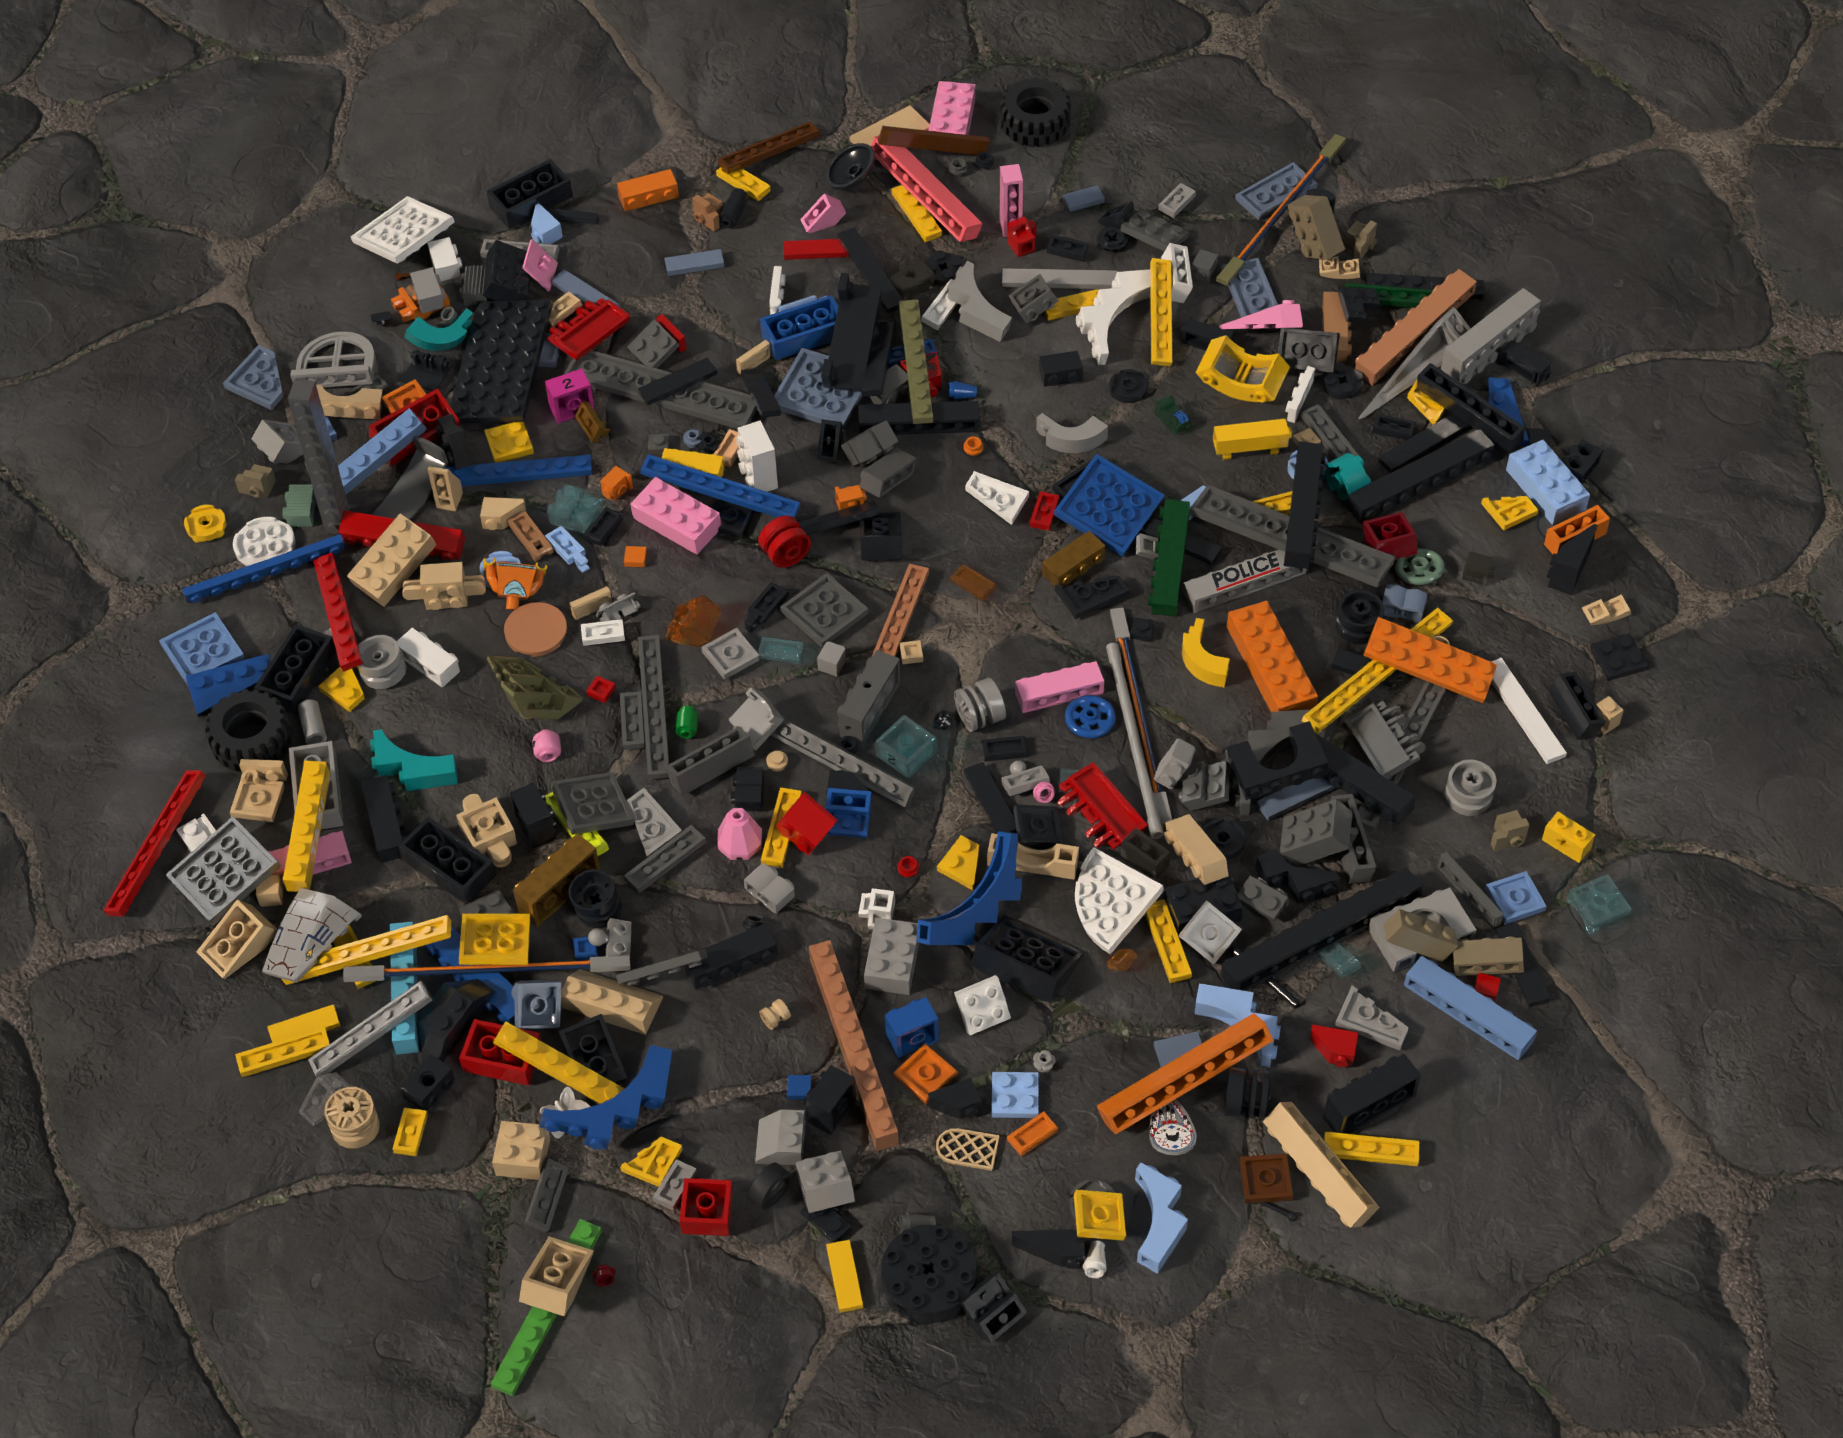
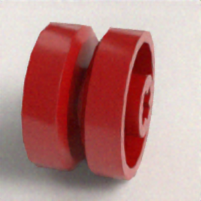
[758,515,811,568]

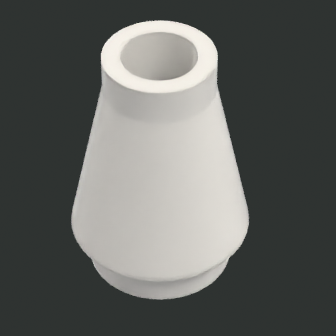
[1083,1241,1107,1278]

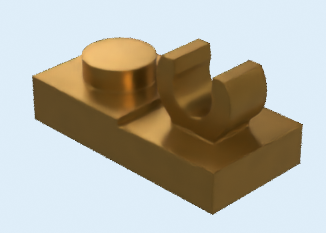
[575,401,610,443]

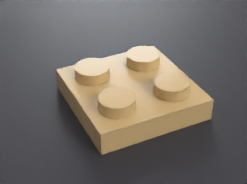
[230,778,285,822]

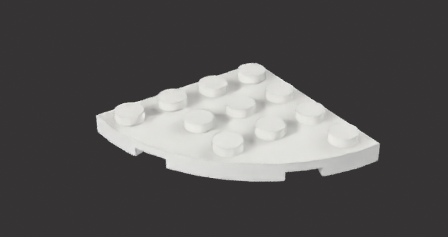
[1075,847,1164,954]

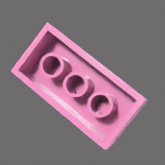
[929,81,975,135]
[630,477,722,555]

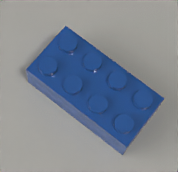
[760,295,838,361]

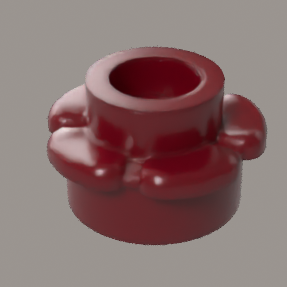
[592,1264,616,1287]

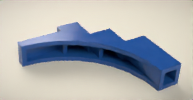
[916,831,1022,945]
[539,1045,672,1150]

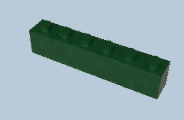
[1148,499,1190,617]

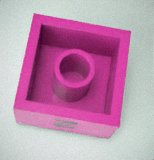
[545,369,595,423]

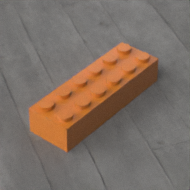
[1227,601,1318,713]

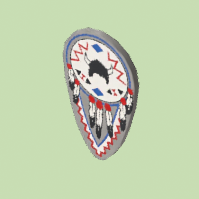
[1149,1099,1197,1155]

